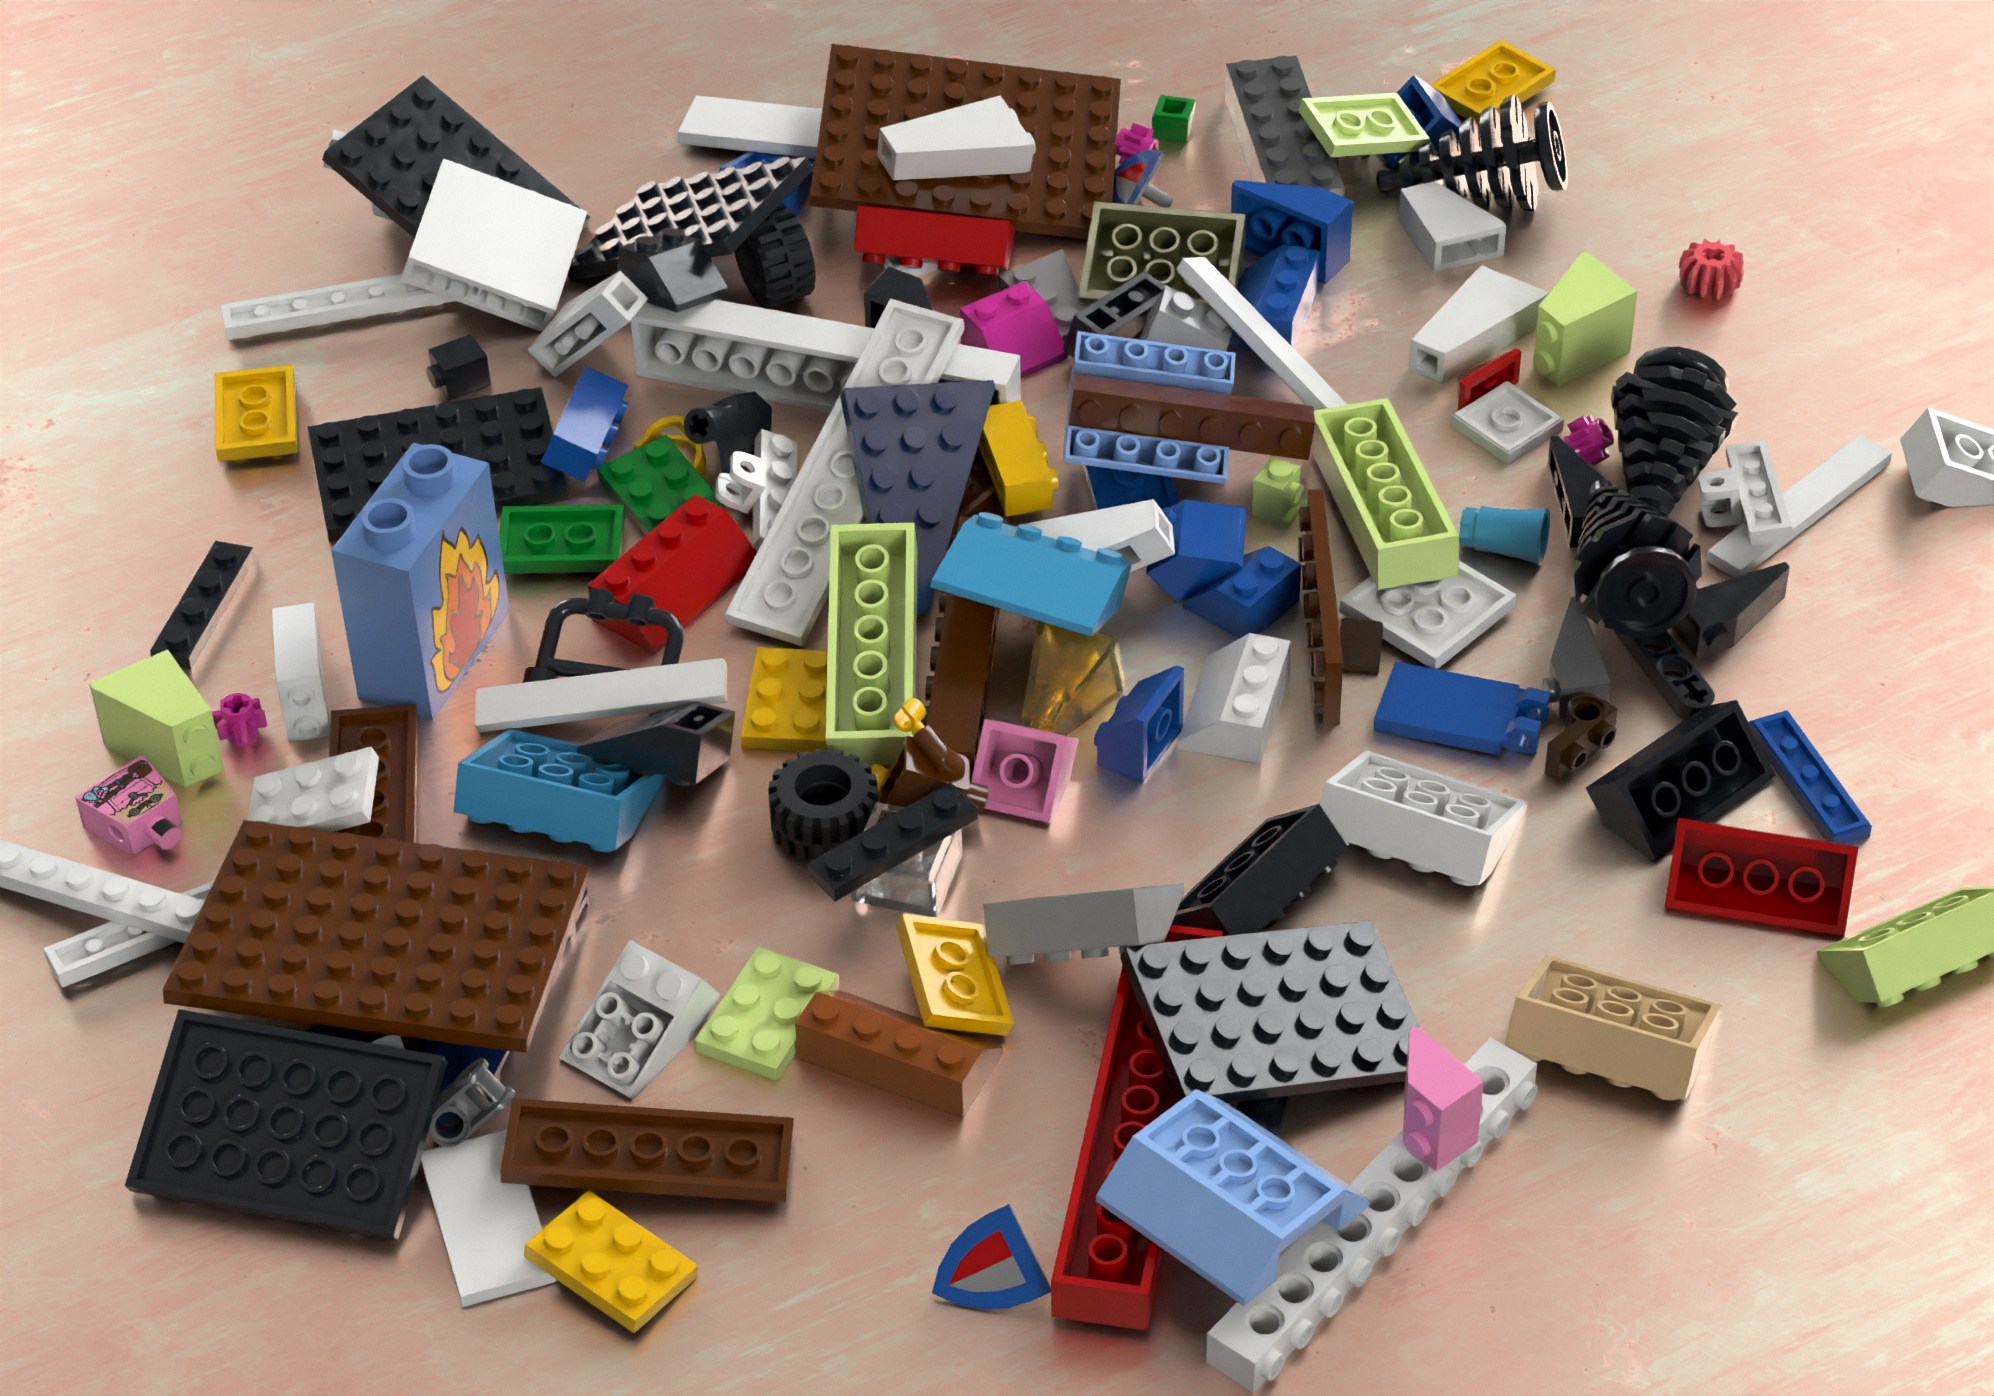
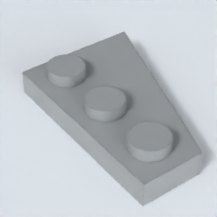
[999,249,1086,343]

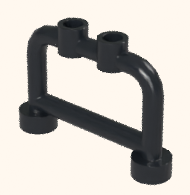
[522,588,684,711]

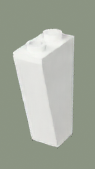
[877,96,1036,180]
[1409,265,1549,384]
[528,271,648,377]
[1026,499,1175,572]
[272,602,330,742]

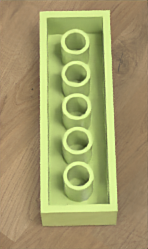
[1311,398,1459,590]
[826,523,918,765]

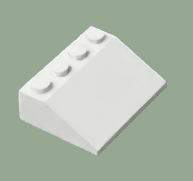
[1320,750,1528,886]

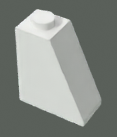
[1399,181,1506,272]

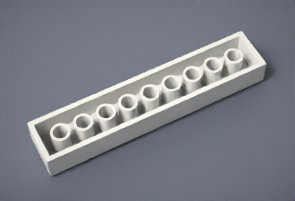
[630,299,1021,412]

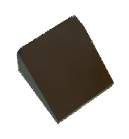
[1340,618,1383,673]

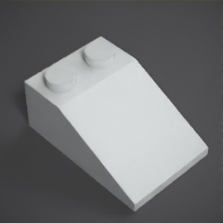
[1900,407,1994,507]

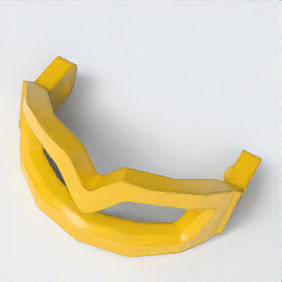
[633,415,706,474]

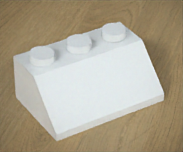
[1177,633,1291,764]

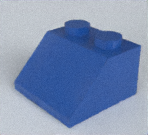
[1382,75,1461,170]
[1146,500,1247,603]
[1183,546,1301,639]
[1094,665,1184,783]

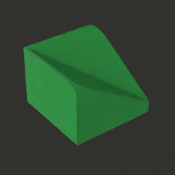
[1152,95,1196,143]

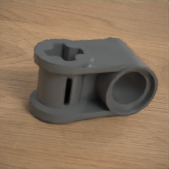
[429,1057,516,1147]

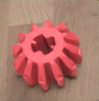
[1679,238,1744,300]

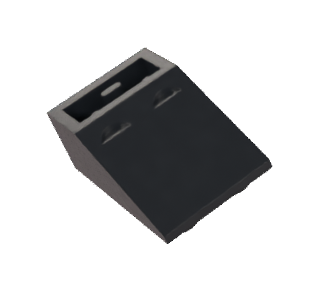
[577,701,736,786]

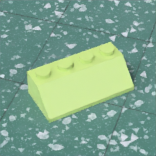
[1816,886,1994,1007]

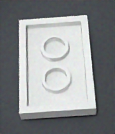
[248,747,379,832]

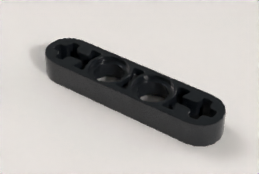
[1614,631,1715,720]

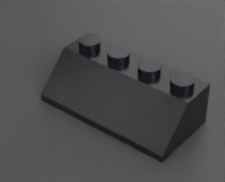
[1586,700,1776,860]
[1171,804,1348,936]

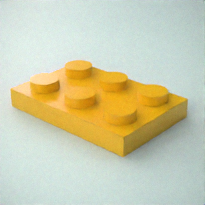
[1430,40,1556,125]
[214,365,298,462]
[740,647,828,752]
[896,914,1014,1036]
[524,1190,698,1333]

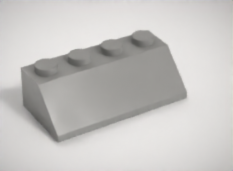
[983,883,1184,965]

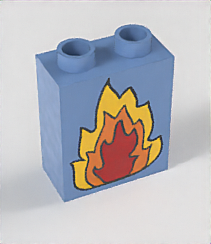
[331,443,510,720]

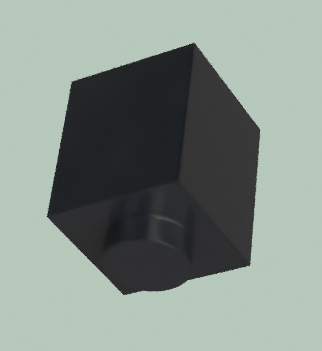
[426,334,491,401]

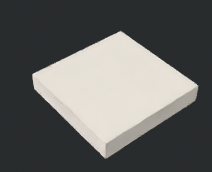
[1451,381,1564,465]

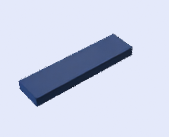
[1749,710,1872,844]

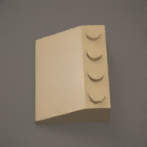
[1505,955,1722,1101]

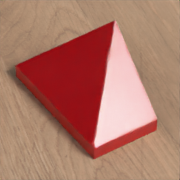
[1458,348,1522,411]

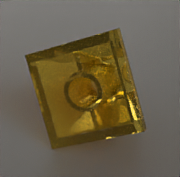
[1022,620,1127,736]

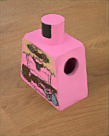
[75,755,182,855]

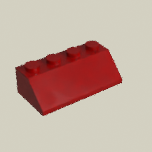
[853,206,1016,276]
[588,494,757,654]
[1664,818,1859,936]

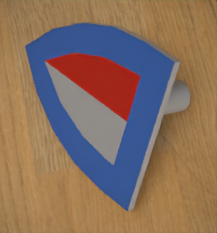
[1112,150,1173,208]
[932,1203,1051,1310]

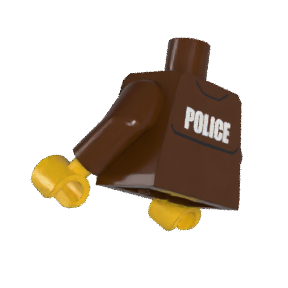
[870,698,988,821]

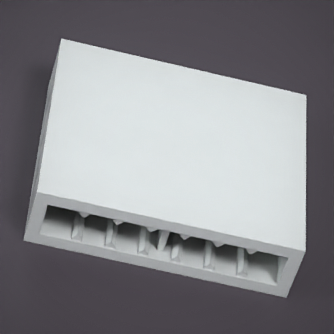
[400,158,587,332]

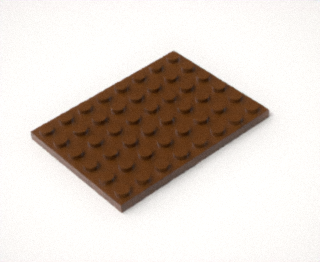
[810,44,1121,239]
[163,820,589,1053]

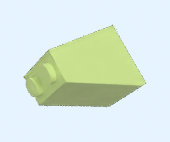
[1533,251,1637,387]
[89,650,224,787]

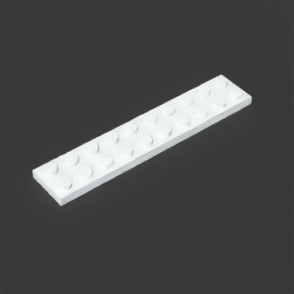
[725,299,965,647]

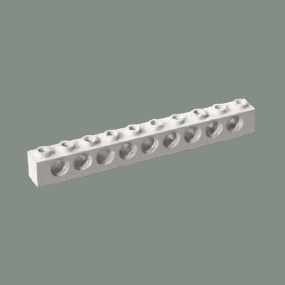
[1206,1037,1538,1393]

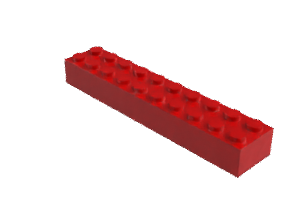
[1051,925,1223,1331]

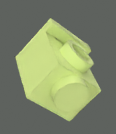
[1252,456,1306,529]

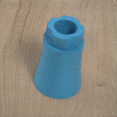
[1459,506,1550,565]

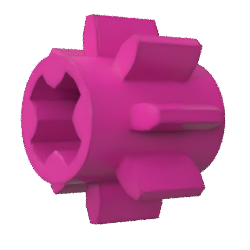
[1114,123,1159,164]
[1564,415,1614,465]
[212,693,267,746]

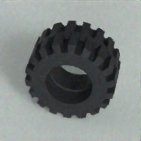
[734,203,816,309]
[768,749,880,862]

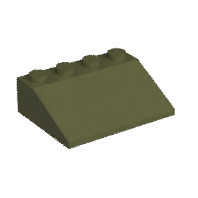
[1078,201,1246,307]

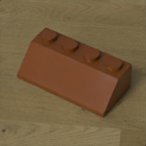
[795,990,1003,1119]

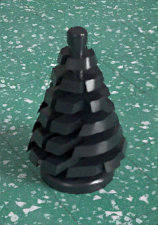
[1376,94,1568,212]
[1611,346,1739,517]
[1574,480,1702,638]

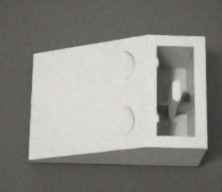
[558,940,721,1100]

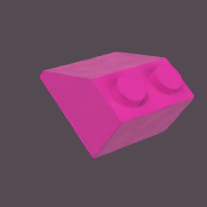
[960,281,1068,378]

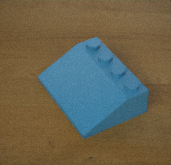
[930,512,1132,636]
[453,728,665,852]

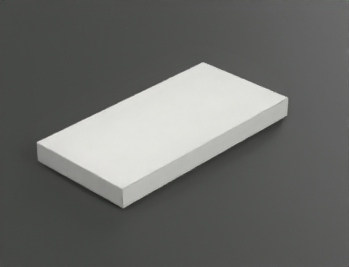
[678,95,822,159]
[420,1130,557,1307]

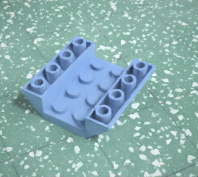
[1063,331,1236,484]
[1096,1089,1370,1306]

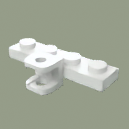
[715,429,797,550]
[1698,440,1793,546]

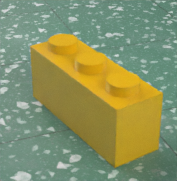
[978,400,1059,517]

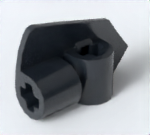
[684,391,772,474]

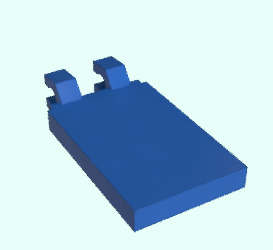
[1083,465,1178,510]
[1374,661,1551,755]

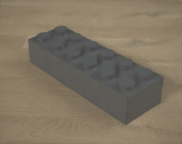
[1225,56,1345,197]

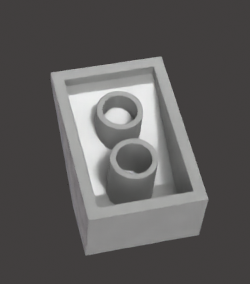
[1140,285,1233,351]

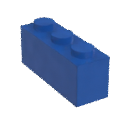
[541,366,629,482]

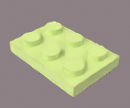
[1298,93,1430,157]
[694,946,839,1081]

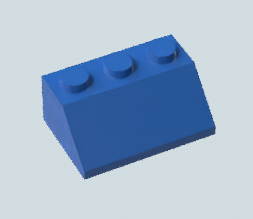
[1228,244,1320,351]

